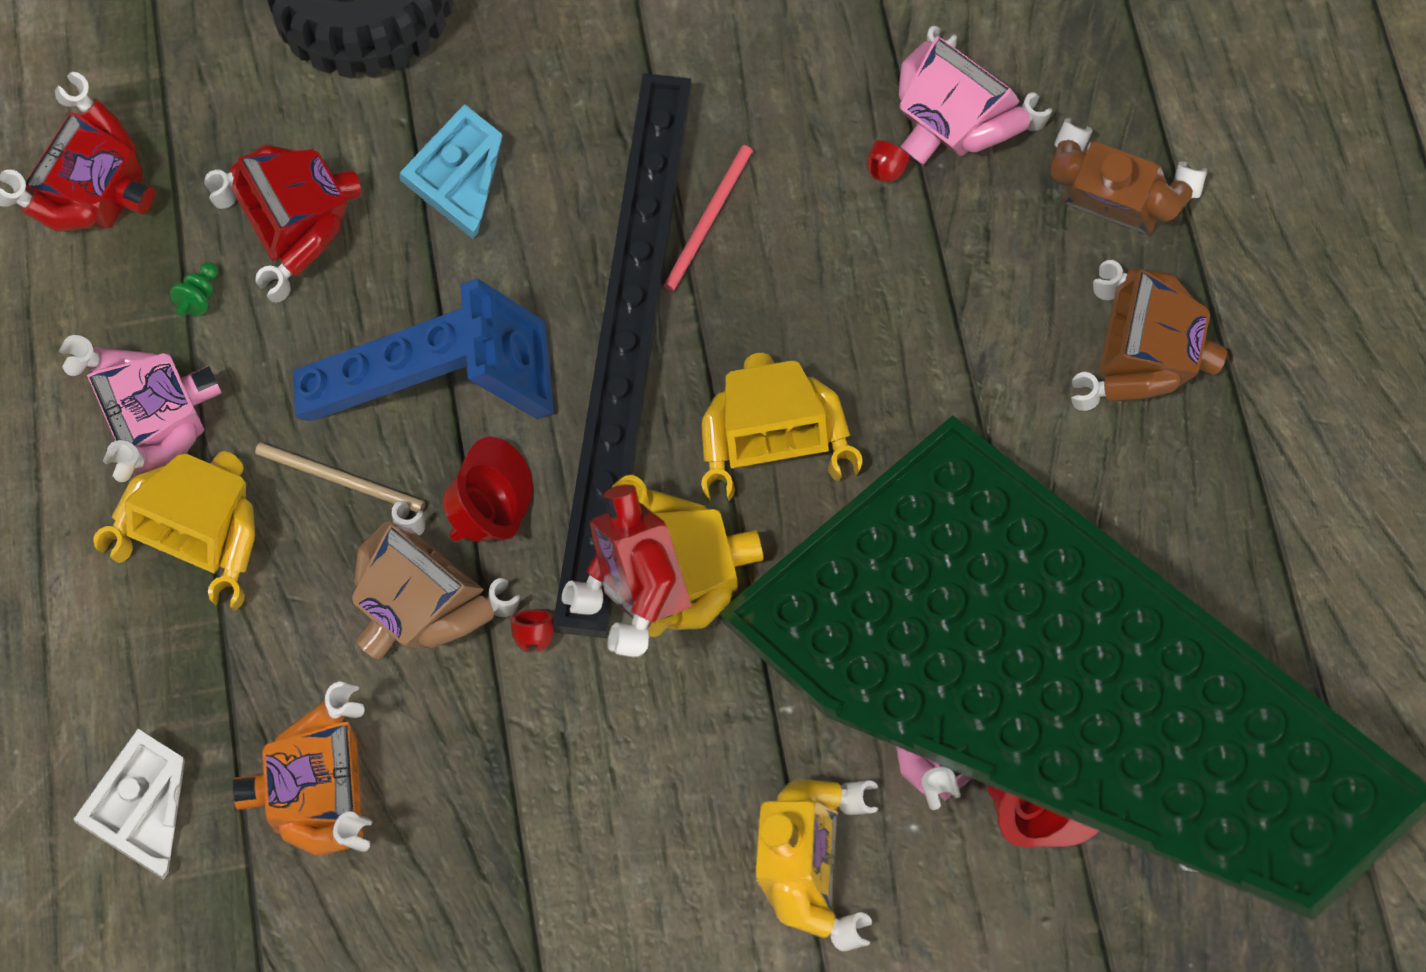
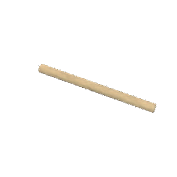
[255,442,425,512]

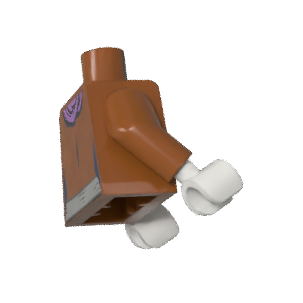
[1050,118,1208,236]
[1071,260,1227,411]

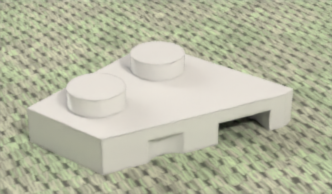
[73,729,185,880]

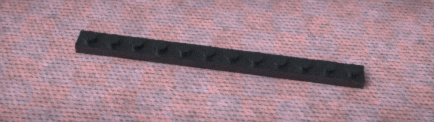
[553,73,692,638]

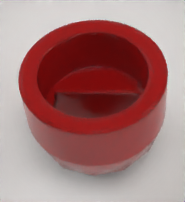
[866,140,910,183]
[510,609,554,652]

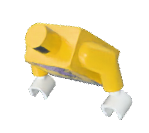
[756,779,878,951]

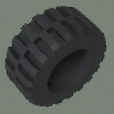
[267,0,453,77]

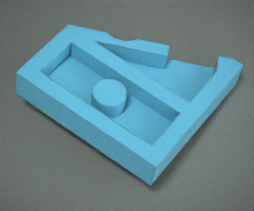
[400,104,502,239]

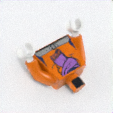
[233,682,372,857]

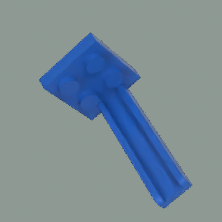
[293,278,554,421]

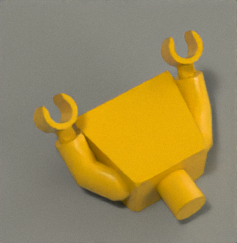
[701,353,863,502]
[93,451,255,611]
[612,475,763,638]

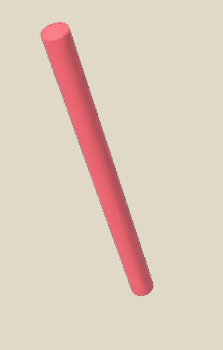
[663,145,753,292]

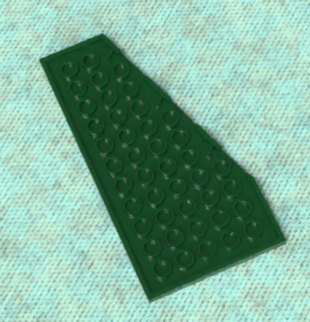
[719,415,1426,920]

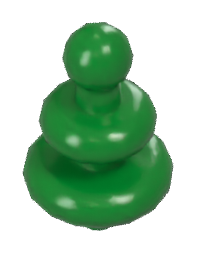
[170,262,218,316]

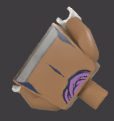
[352,501,520,660]

